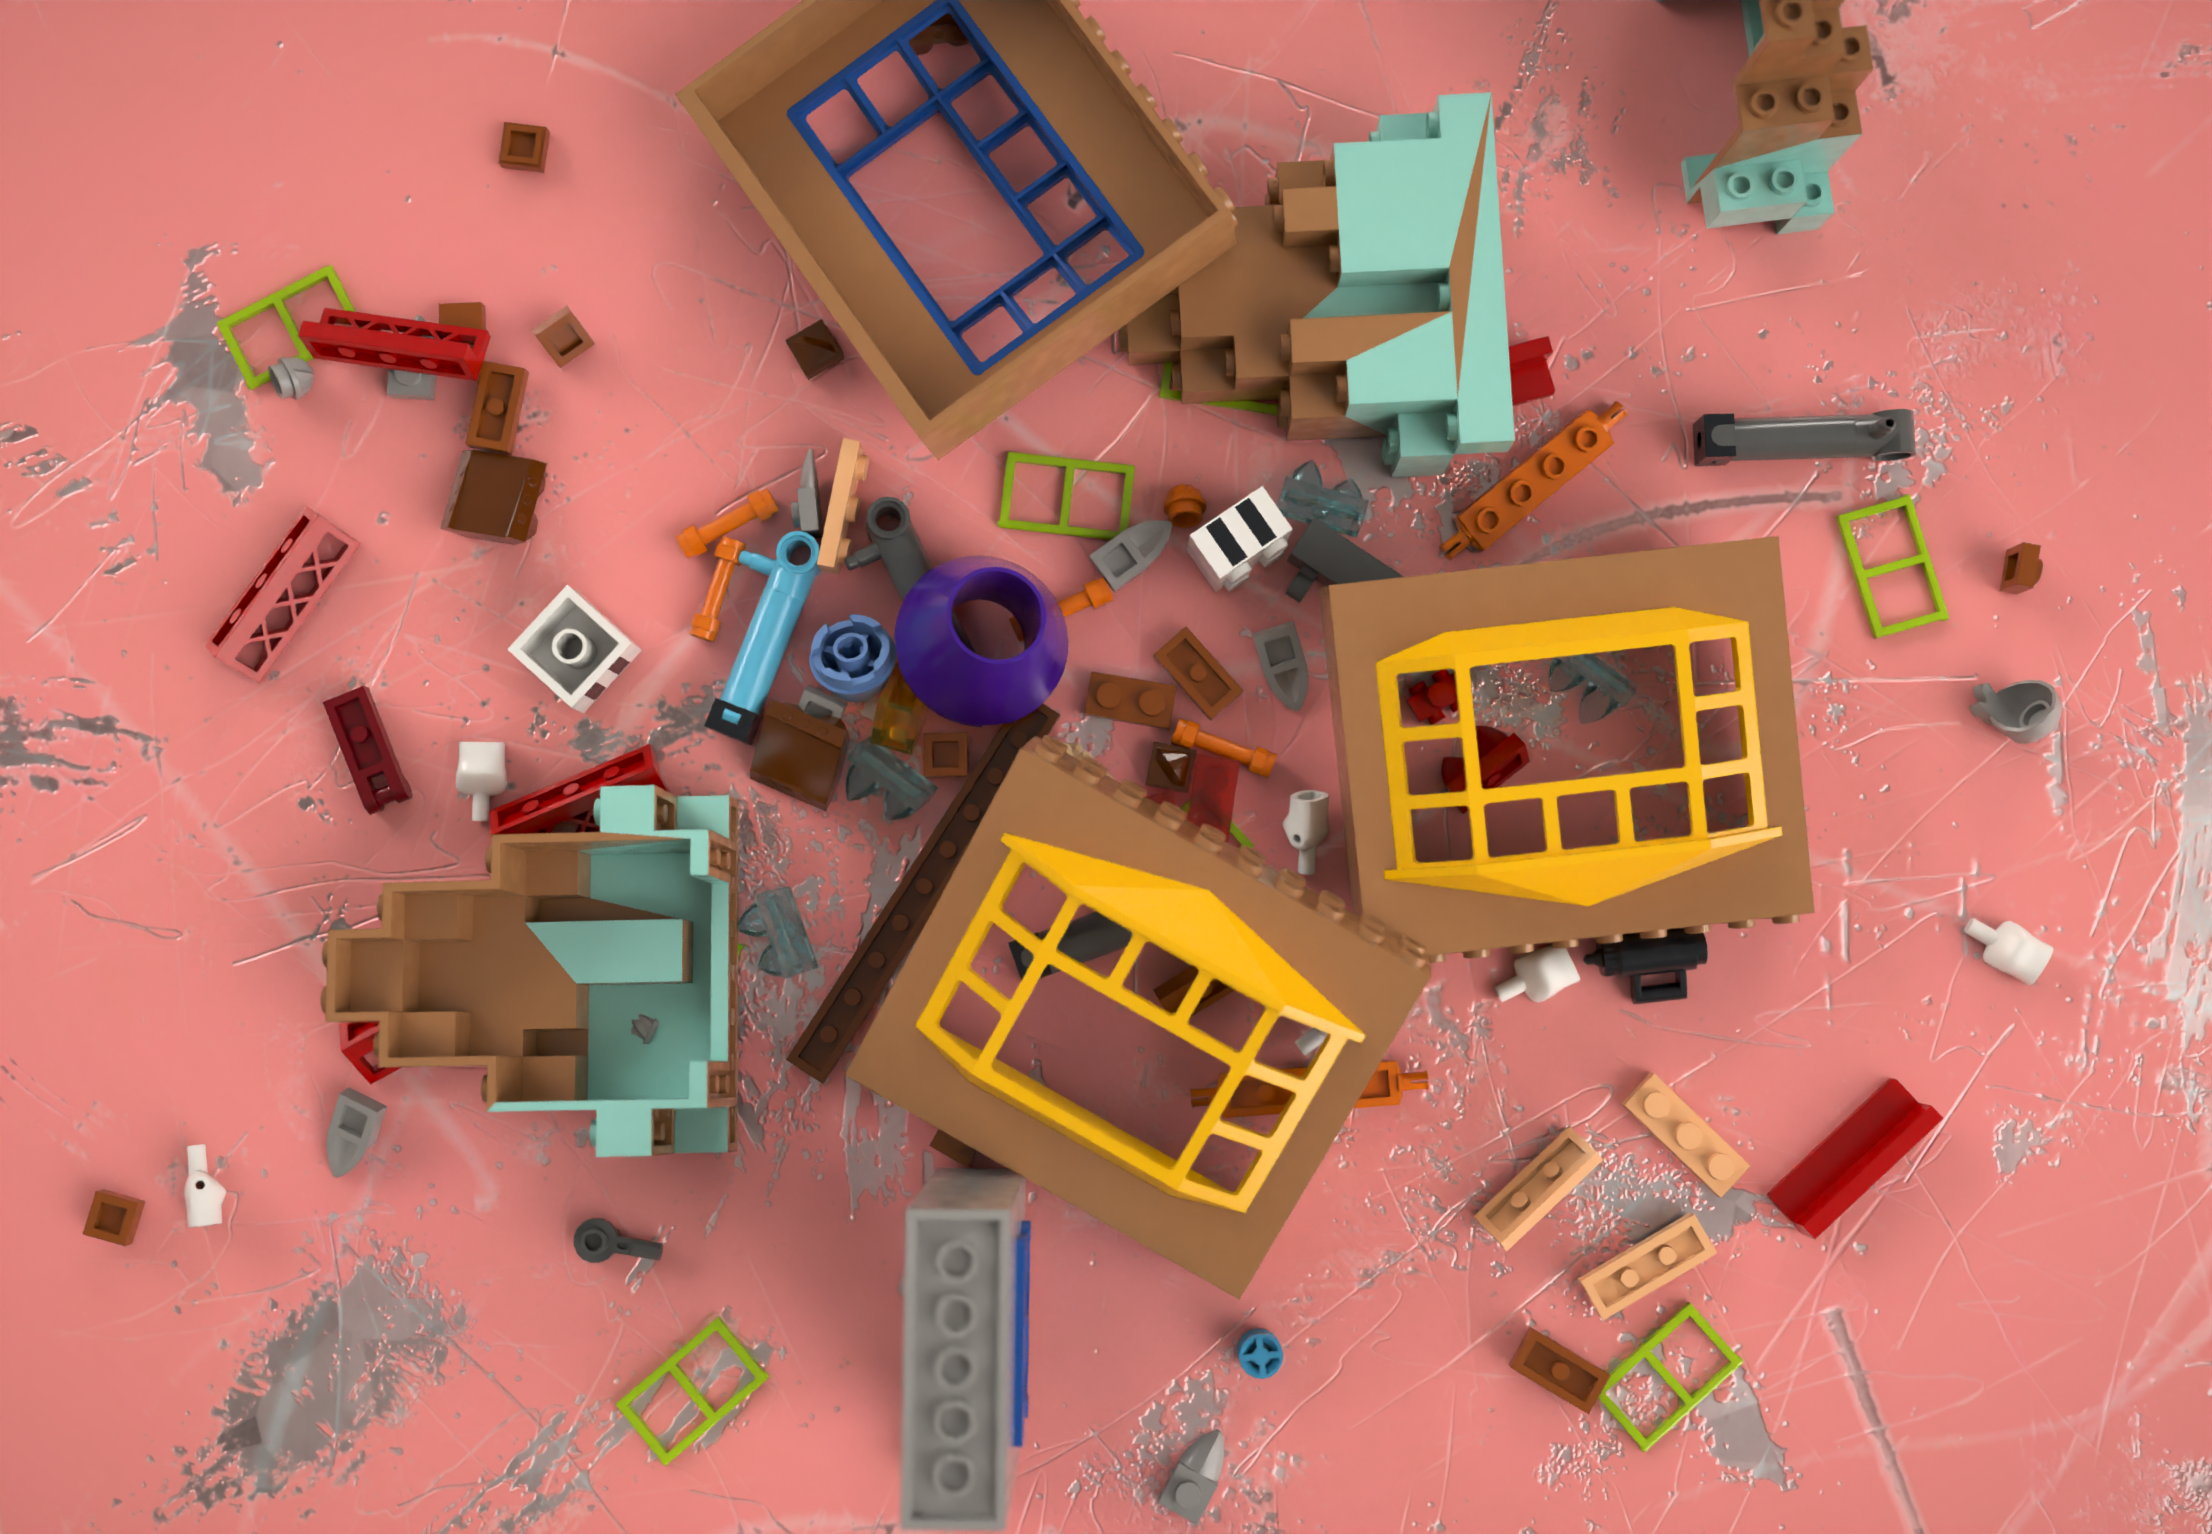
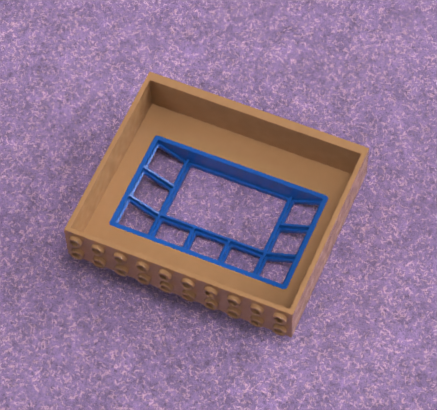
[675,0,1238,460]

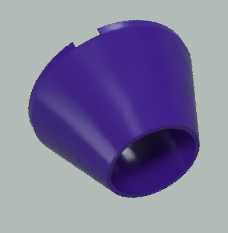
[894,555,1069,727]

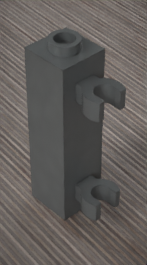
[1285,518,1404,603]

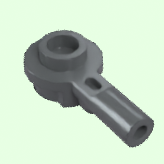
[574,1218,663,1263]

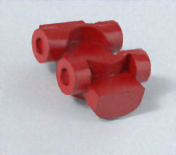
[1406,669,1458,725]

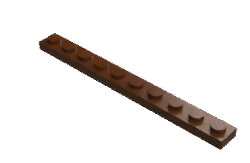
[786,704,1061,1084]

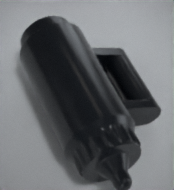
[1583,928,1708,1005]

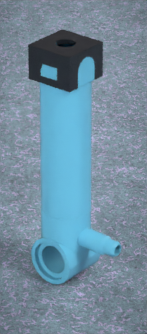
[704,531,821,746]

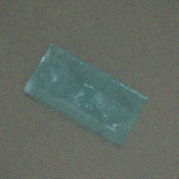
[1277,459,1369,538]
[1548,653,1637,724]
[846,736,938,821]
[738,886,819,979]

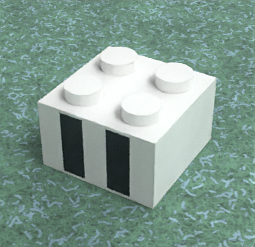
[1186,486,1293,593]
[507,585,642,713]

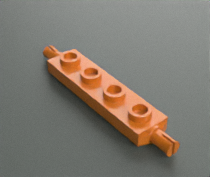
[1439,401,1628,560]
[1190,1060,1429,1118]

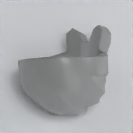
[1969,680,2063,744]

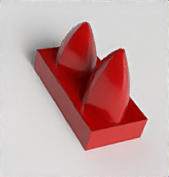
[1442,725,1530,814]

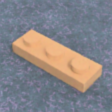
[817,438,869,575]
[1621,1072,1751,1198]
[1474,1126,1603,1251]
[1577,1212,1717,1320]

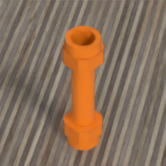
[676,488,780,559]
[690,536,746,642]
[1009,577,1113,642]
[1171,718,1277,778]

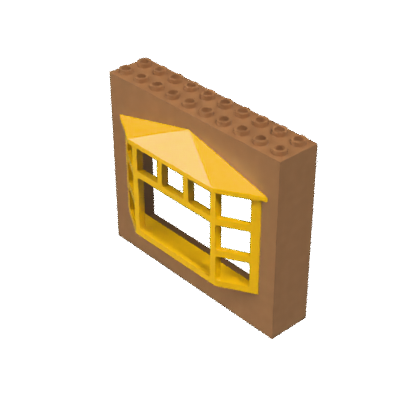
[1319,536,1815,963]
[845,735,1431,1300]

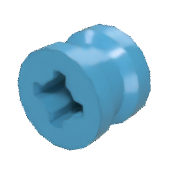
[1237,1328,1283,1379]

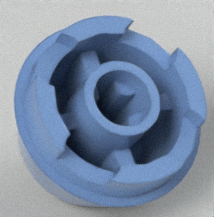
[809,614,896,702]

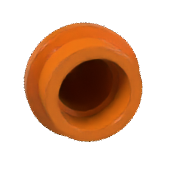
[1163,483,1206,528]

